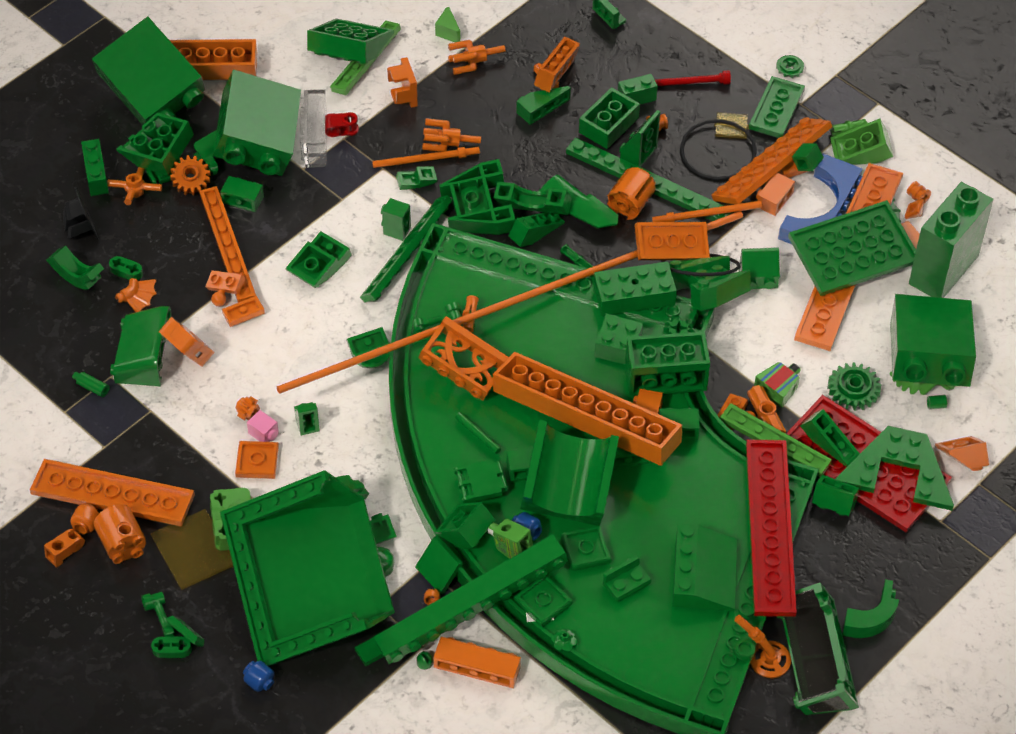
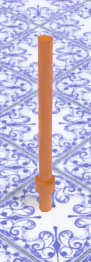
[372,147,480,168]
[652,201,762,222]

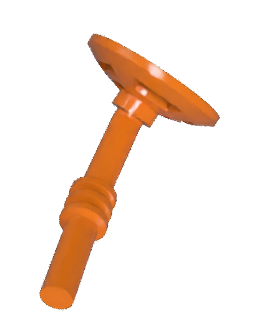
[735,615,791,678]

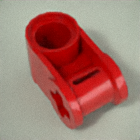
[324,112,359,137]

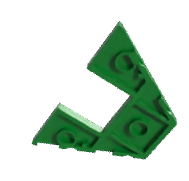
[836,426,954,511]

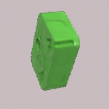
[210,488,251,551]

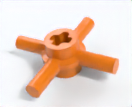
[107,167,162,205]

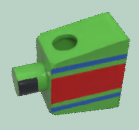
[754,362,801,408]

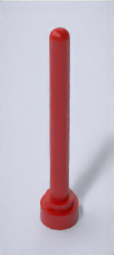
[654,70,731,86]

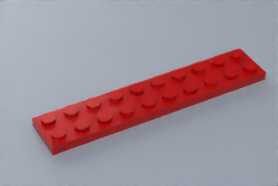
[746,440,797,617]

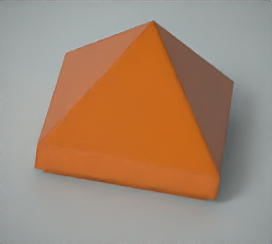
[904,199,924,219]

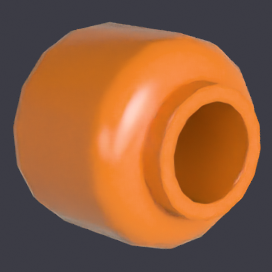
[70,504,99,534]

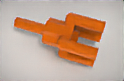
[448,40,506,75]
[422,118,481,152]

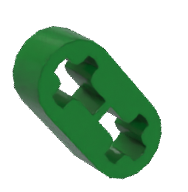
[109,256,143,280]
[151,636,192,658]

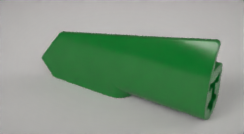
[538,174,618,229]

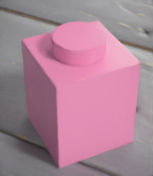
[247,410,279,442]

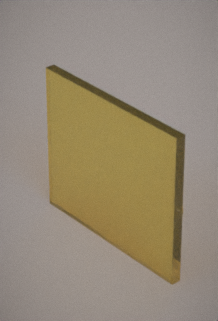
[150,509,233,590]

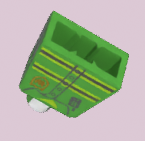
[488,519,533,559]

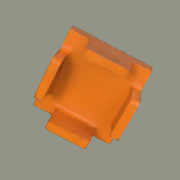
[387,57,418,108]

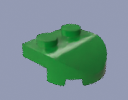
[346,327,390,368]

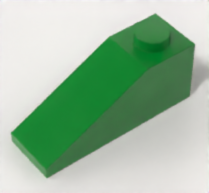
[516,86,571,125]
[800,409,860,467]

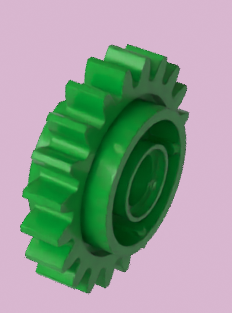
[827,362,882,411]

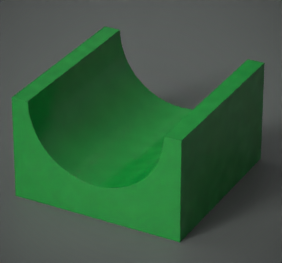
[520,420,619,526]

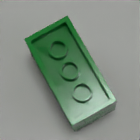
[625,332,710,396]

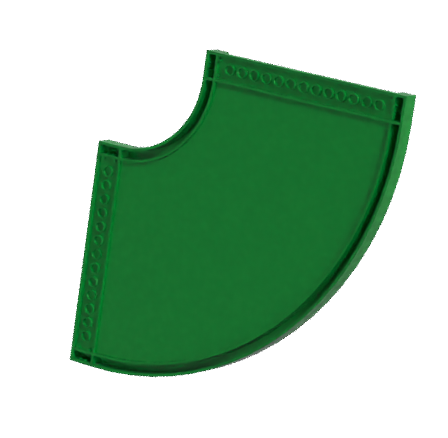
[389,223,819,734]

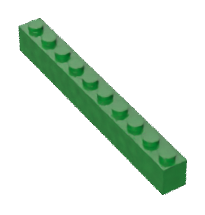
[374,534,568,664]

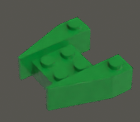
[439,159,515,235]
[669,256,751,311]

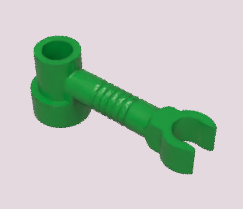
[413,302,461,331]
[141,592,174,637]

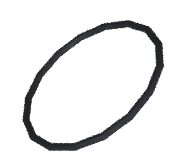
[680,119,757,180]
[660,253,741,276]

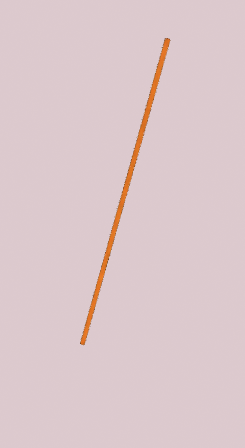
[277,211,743,394]

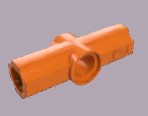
[747,385,786,434]

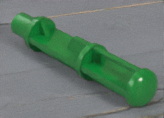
[560,244,593,268]

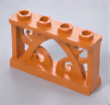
[418,316,509,400]

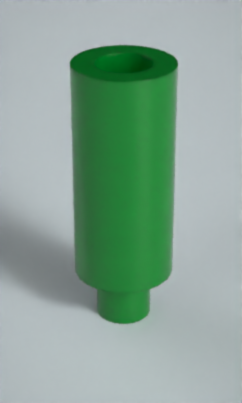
[72,372,110,398]

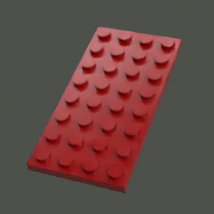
[786,394,952,533]

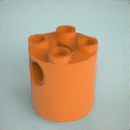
[93,504,146,564]

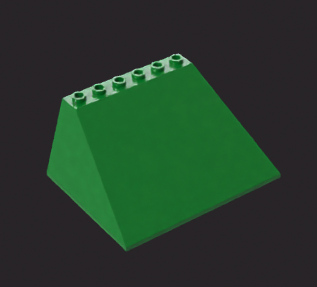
[220,470,395,666]

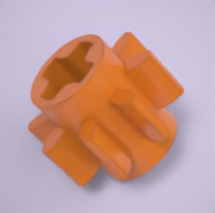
[235,396,260,421]

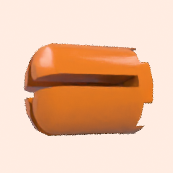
[607,167,656,220]

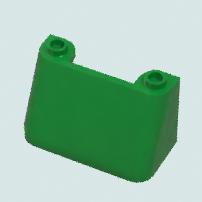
[110,306,172,387]

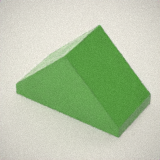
[435,7,460,42]

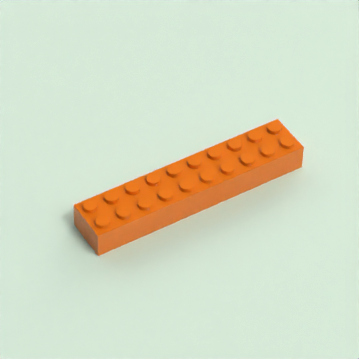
[493,352,682,466]

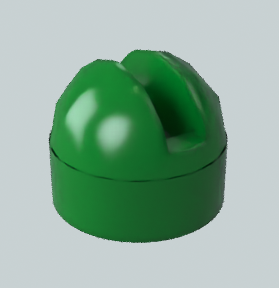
[417,651,433,670]

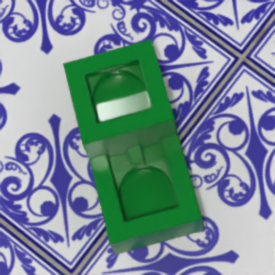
[396,166,437,190]

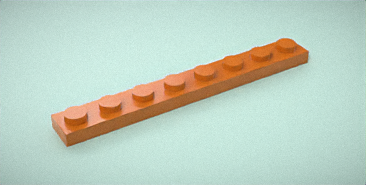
[199,186,256,303]

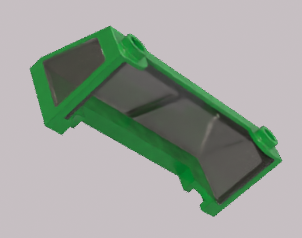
[777,582,859,715]

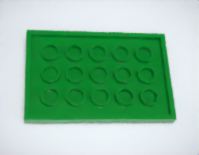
[788,200,916,296]

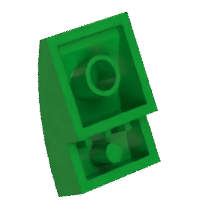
[285,231,352,288]

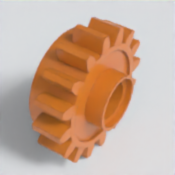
[170,155,211,195]

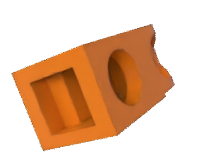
[44,529,85,568]

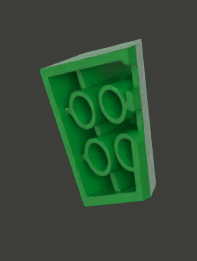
[116,112,194,176]

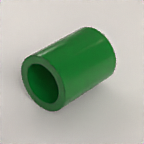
[927,395,947,409]

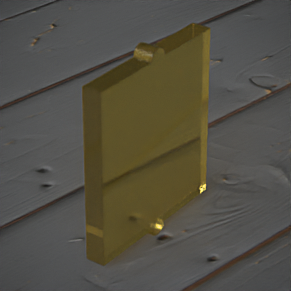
[714,112,749,139]

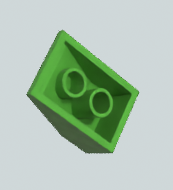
[830,118,894,165]

